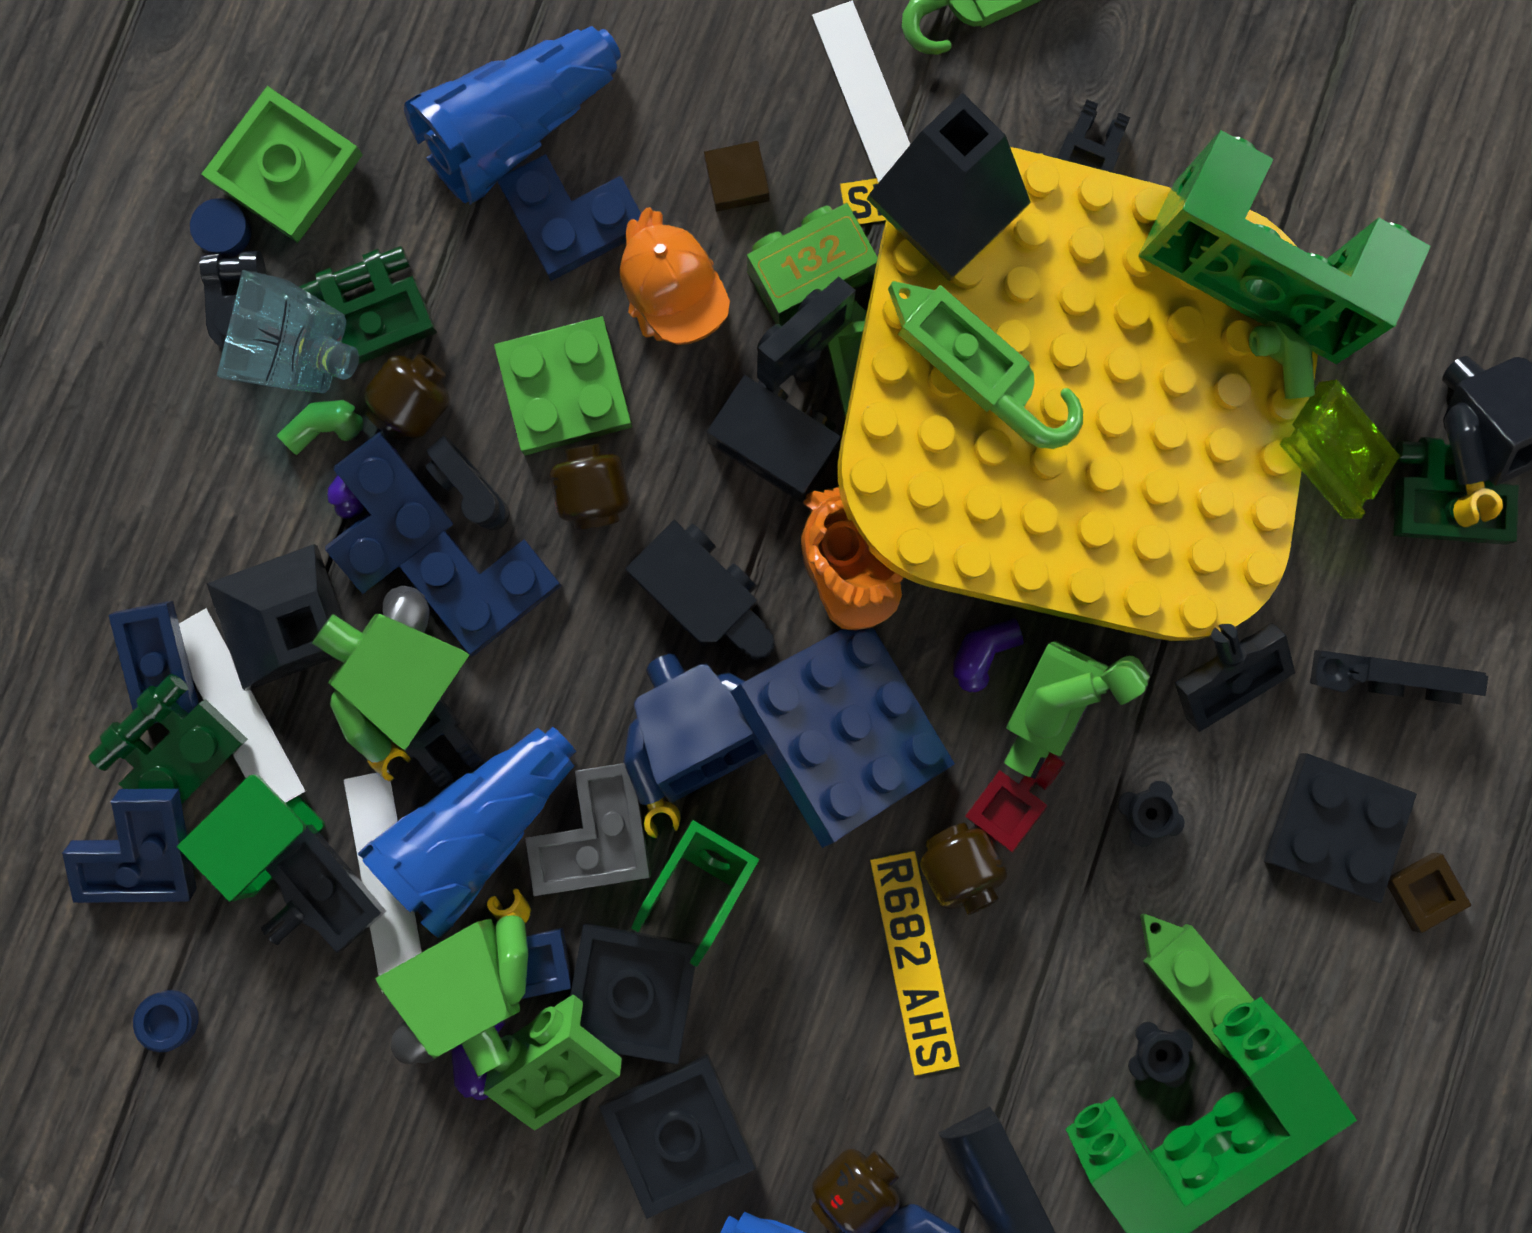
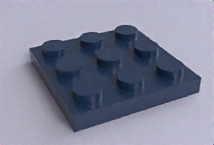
[730,627,955,848]

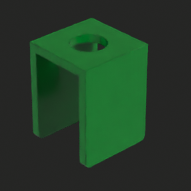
[176,775,325,902]
[631,820,760,967]

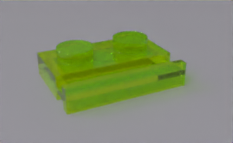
[1280,380,1400,519]

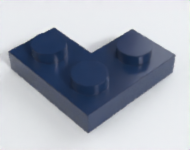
[498,154,641,281]
[325,432,453,594]
[399,531,562,656]
[62,789,197,903]

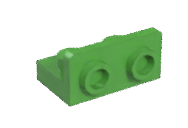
[484,995,622,1131]

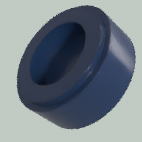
[190,198,252,259]
[133,990,199,1052]

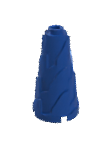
[404,26,621,205]
[358,727,576,938]

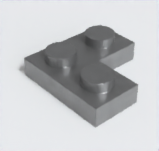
[525,763,651,896]

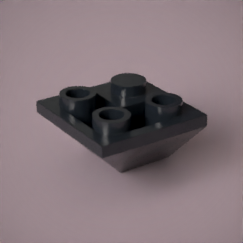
[867,93,1031,282]
[207,544,344,691]

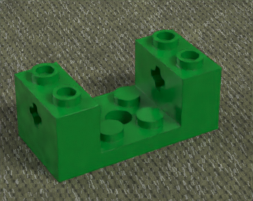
[1138,130,1431,365]
[1065,996,1357,1233]

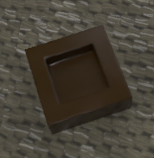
[704,141,769,212]
[1387,853,1472,933]

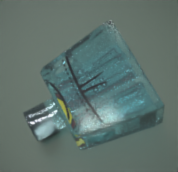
[217,270,359,393]

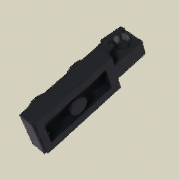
[1310,650,1488,705]

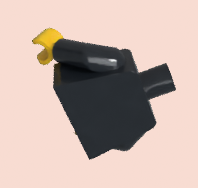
[1442,356,1532,527]

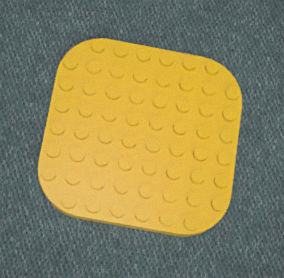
[838,147,1318,641]

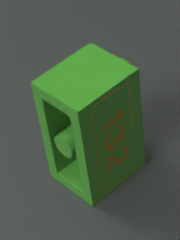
[747,203,878,326]

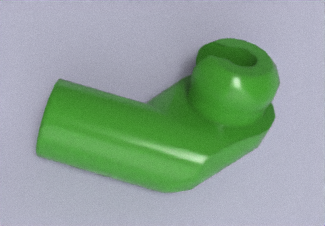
[1249,321,1315,399]
[276,400,364,455]

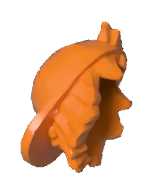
[620,207,730,345]
[801,487,904,630]

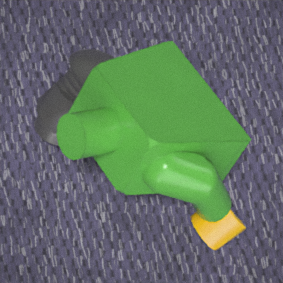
[312,586,469,781]
[375,888,531,1077]

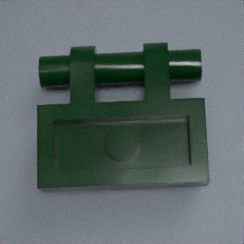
[297,246,437,375]
[1393,437,1519,545]
[88,674,248,804]

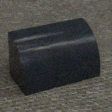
[939,1106,1055,1233]

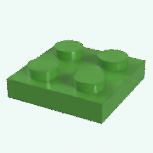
[201,86,363,243]
[494,316,632,456]

